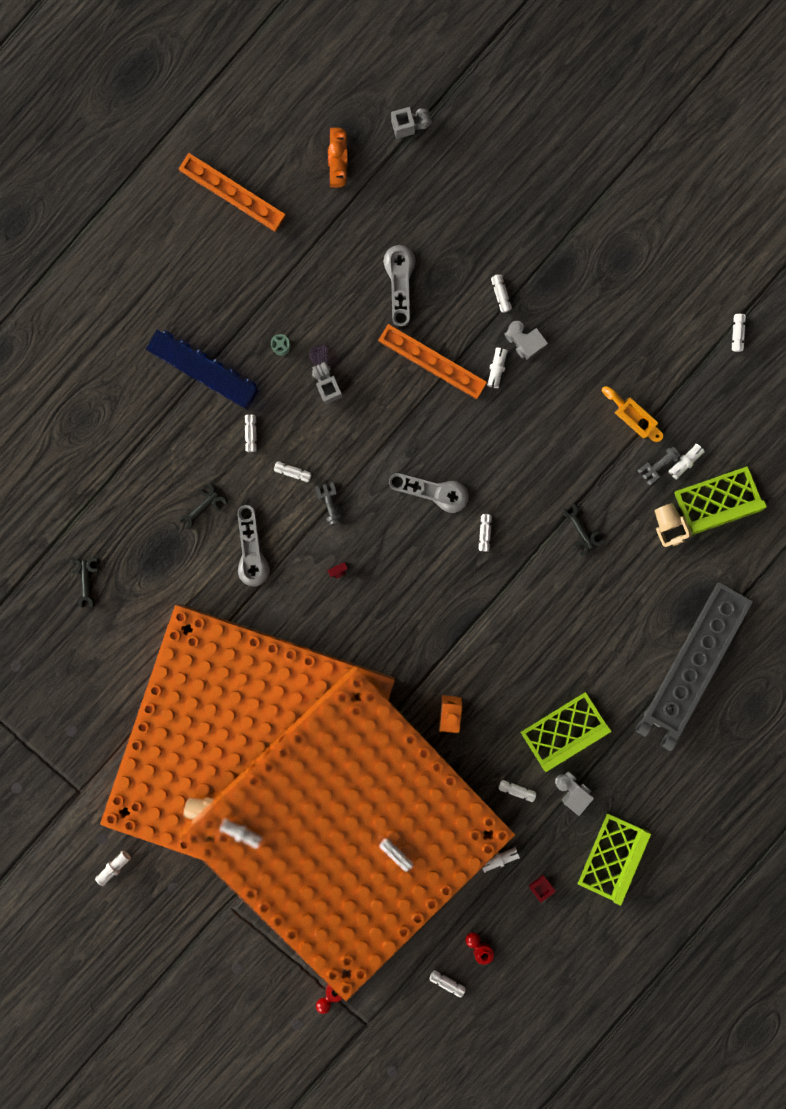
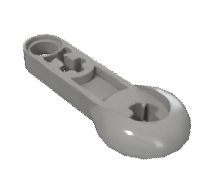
[383,245,416,328]
[389,473,469,513]
[238,505,270,587]

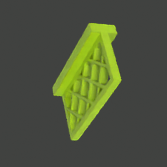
[674,466,766,535]
[521,692,611,772]
[578,813,651,906]

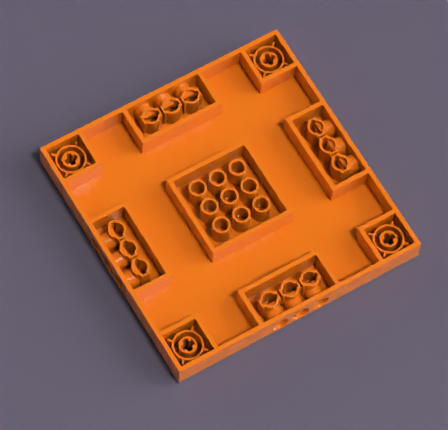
[100,604,395,861]
[180,666,515,1001]

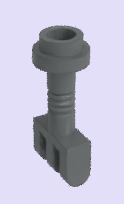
[637,447,680,485]
[315,482,342,526]

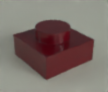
[327,562,349,579]
[528,874,556,903]

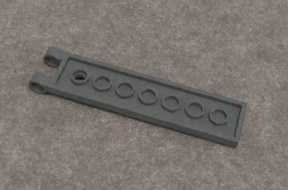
[636,583,753,751]

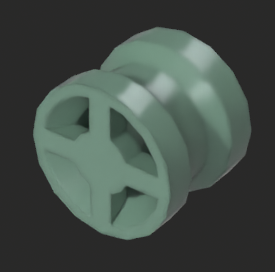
[271,334,291,356]

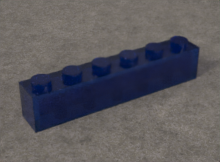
[146,329,259,410]

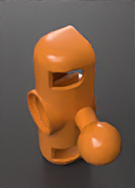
[328,128,347,188]

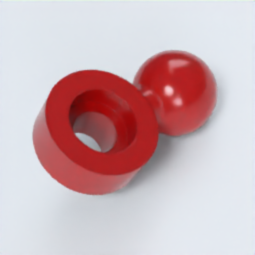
[465,932,494,965]
[316,984,343,1014]

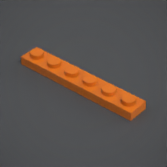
[179,153,286,232]
[378,324,487,399]

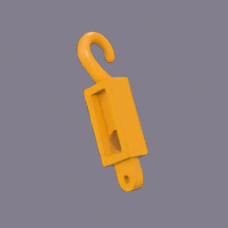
[602,386,663,442]

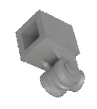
[391,107,432,139]
[504,321,548,360]
[312,362,342,404]
[555,772,594,816]

